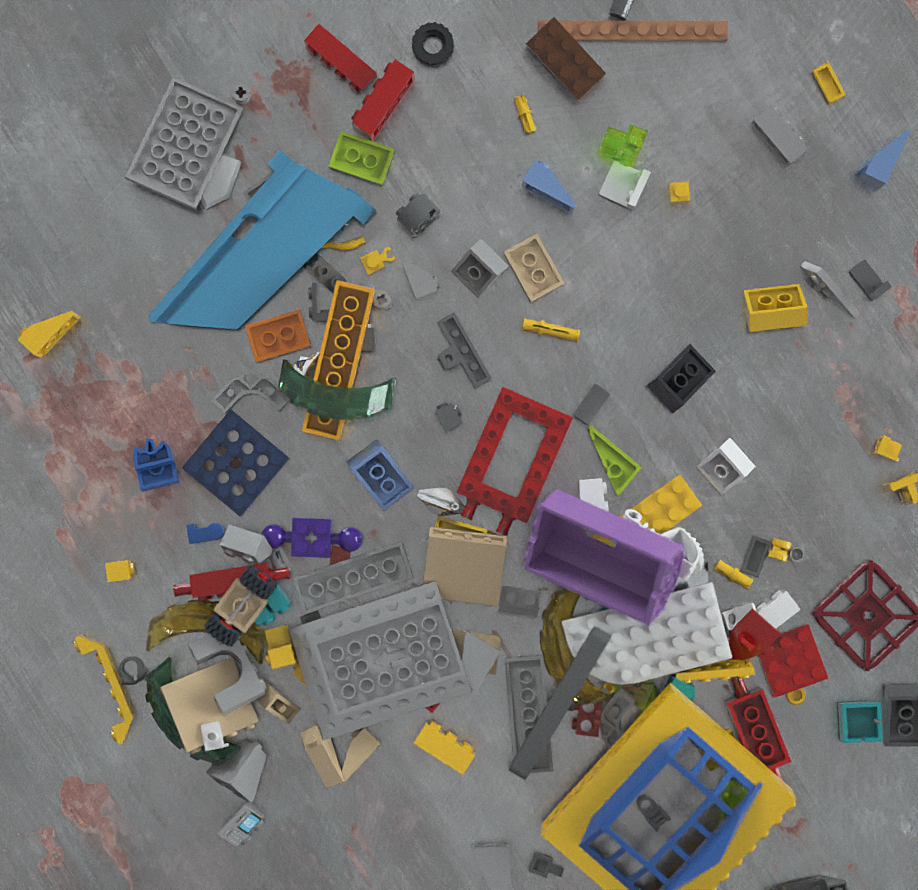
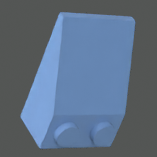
[858,130,911,189]
[522,161,576,213]
[347,439,414,511]

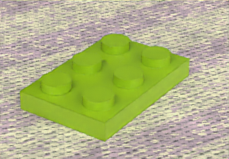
[328,131,395,186]

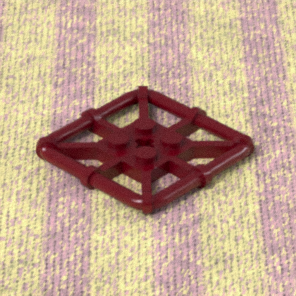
[813,560,918,671]

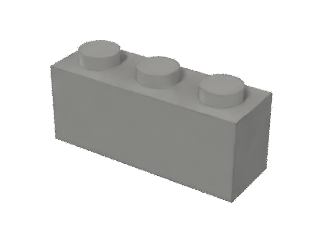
[751,105,808,166]

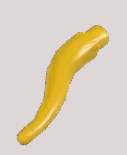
[321,236,365,250]

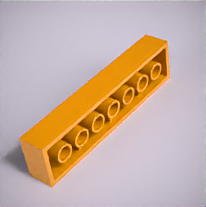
[302,280,375,440]

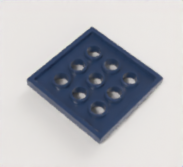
[182,409,290,517]

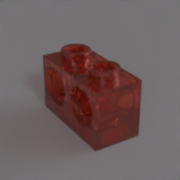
[571,695,603,737]

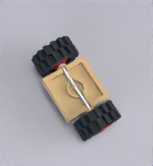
[204,565,277,647]

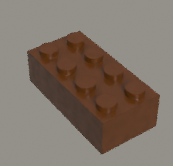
[525,17,606,100]

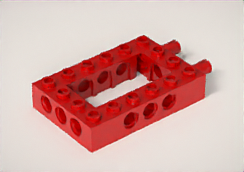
[456,387,573,536]

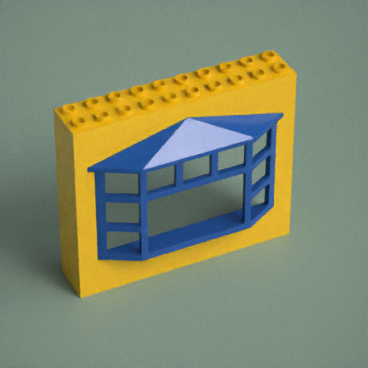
[541,682,797,890]

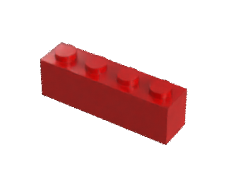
[304,24,378,93]

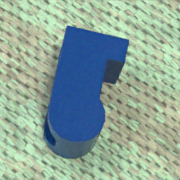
[186,523,225,544]

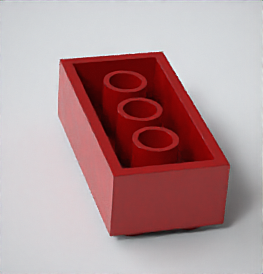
[351,59,415,141]

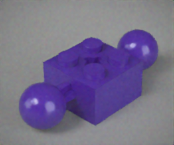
[261,518,362,558]

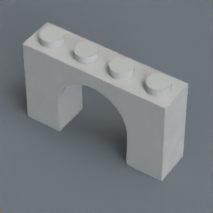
[188,634,266,716]

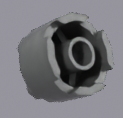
[395,192,440,237]

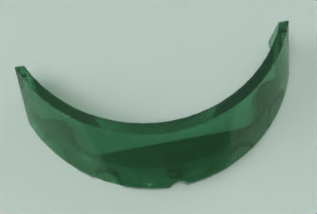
[278,359,397,420]
[145,656,242,766]

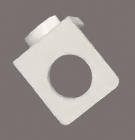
[722,603,757,631]
[201,721,229,751]

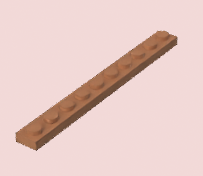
[538,20,728,41]

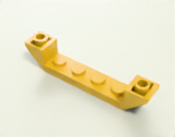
[74,635,136,745]

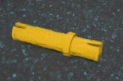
[521,318,580,342]

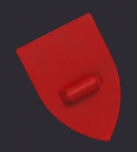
[728,608,781,660]

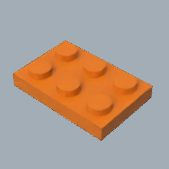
[245,309,311,363]

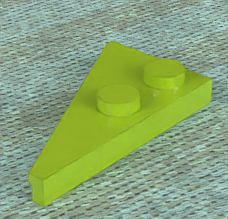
[587,425,642,496]

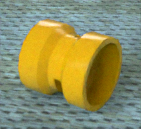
[768,538,792,562]

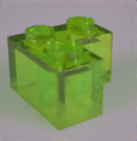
[598,124,648,168]

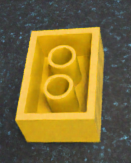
[414,720,475,775]

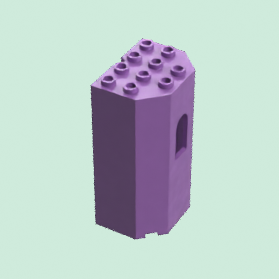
[524,489,686,627]

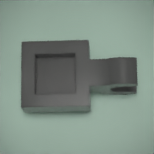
[528,852,564,878]

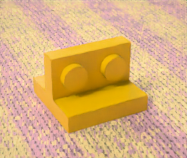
[882,471,918,505]

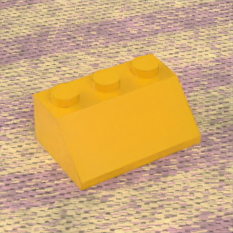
[743,284,808,332]

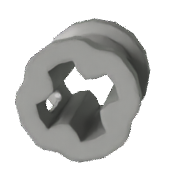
[232,84,251,105]

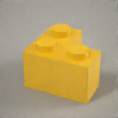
[262,624,298,669]

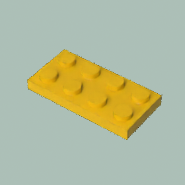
[674,659,755,683]

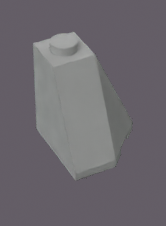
[206,740,267,803]

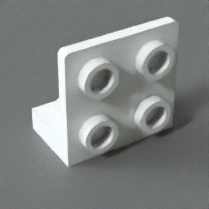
[599,160,651,210]

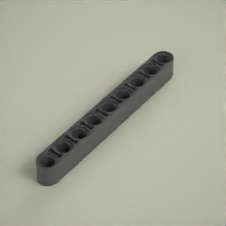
[508,626,612,780]

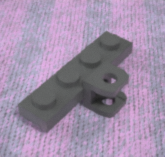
[437,312,492,389]

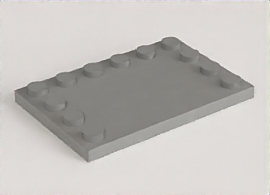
[125,77,243,210]

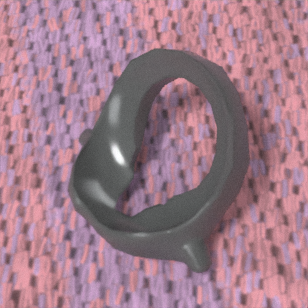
[118,657,148,685]

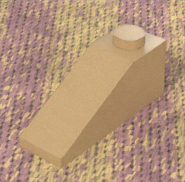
[301,726,344,788]
[339,727,381,786]

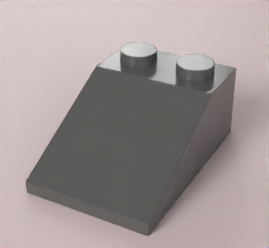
[884,685,918,747]

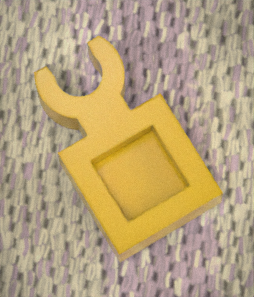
[360,247,396,276]

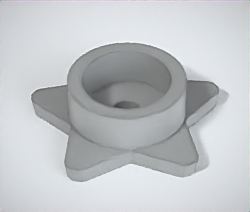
[787,544,809,567]

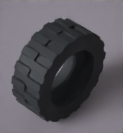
[412,22,454,67]

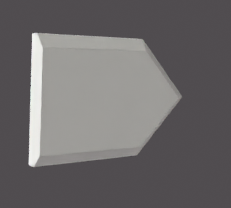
[201,155,242,210]

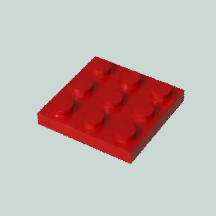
[758,624,829,698]

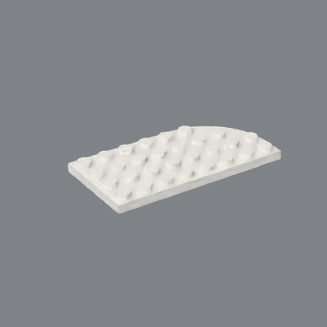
[562,582,732,684]

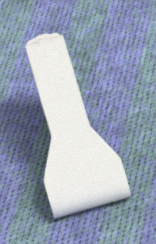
[611,509,704,580]

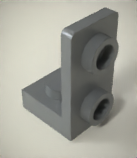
[303,253,347,293]
[850,260,892,301]
[308,283,330,323]

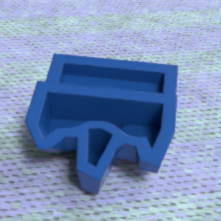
[133,438,179,492]

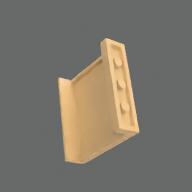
[423,527,507,606]
[159,657,259,754]

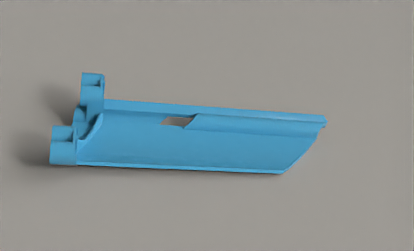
[148,150,376,329]

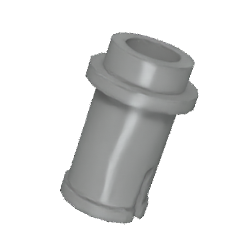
[269,551,287,569]

